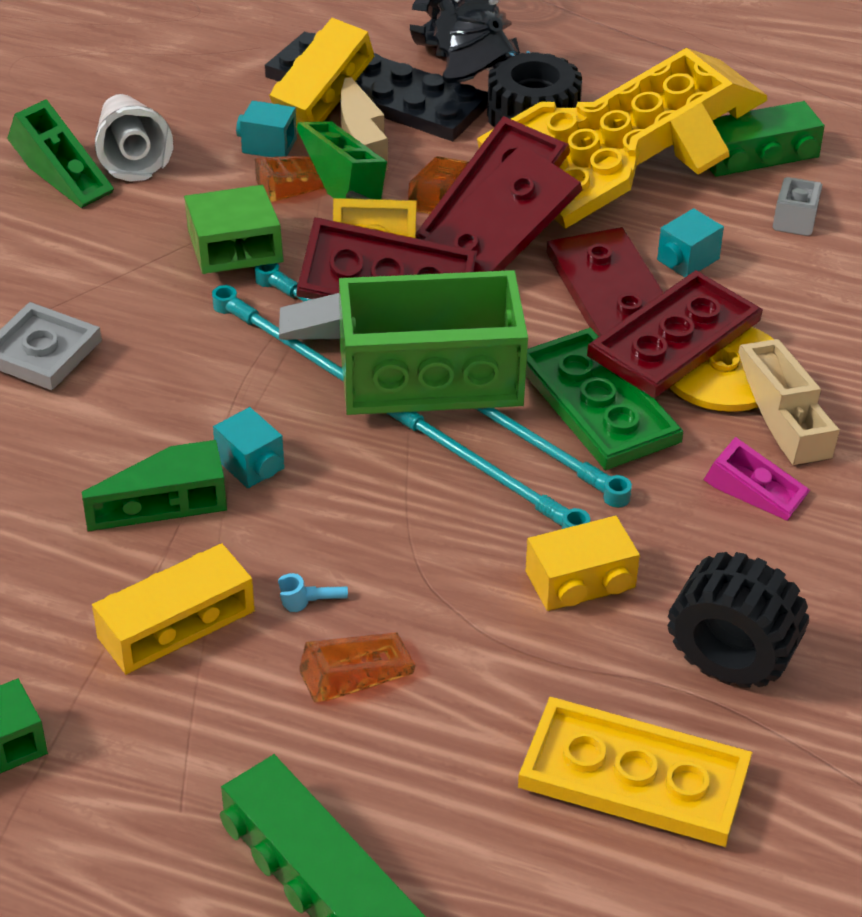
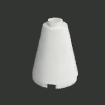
[95,94,173,182]

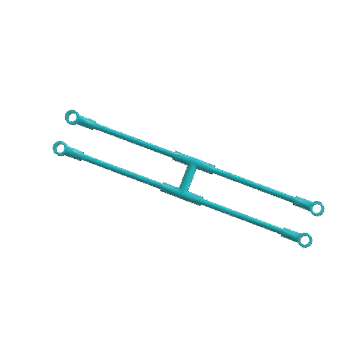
[212,263,632,529]

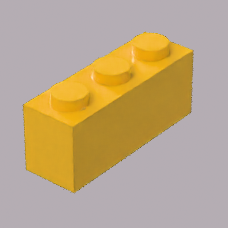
[269,18,375,128]
[92,543,255,675]

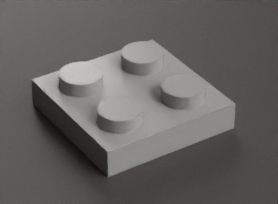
[0,302,102,390]

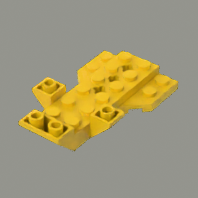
[477,48,767,229]

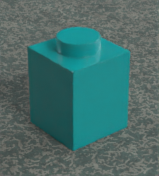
[236,100,297,160]
[657,208,724,277]
[213,407,285,488]

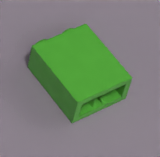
[184,185,284,274]

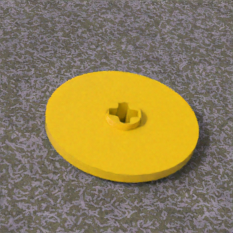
[669,327,774,412]

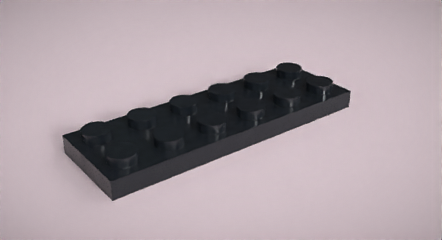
[265,31,488,142]

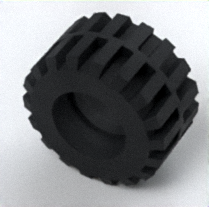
[487,52,582,127]
[667,552,809,688]

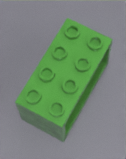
[339,270,528,415]

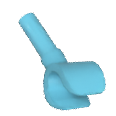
[278,573,348,612]

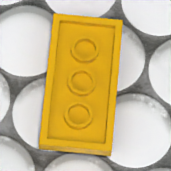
[518,697,752,847]

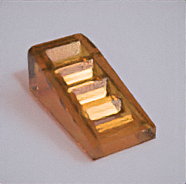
[255,156,325,202]
[408,156,469,214]
[299,632,416,702]

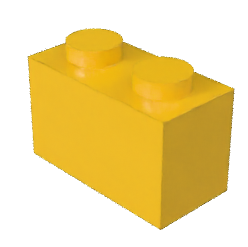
[525,515,640,611]

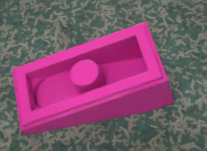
[703,437,810,521]

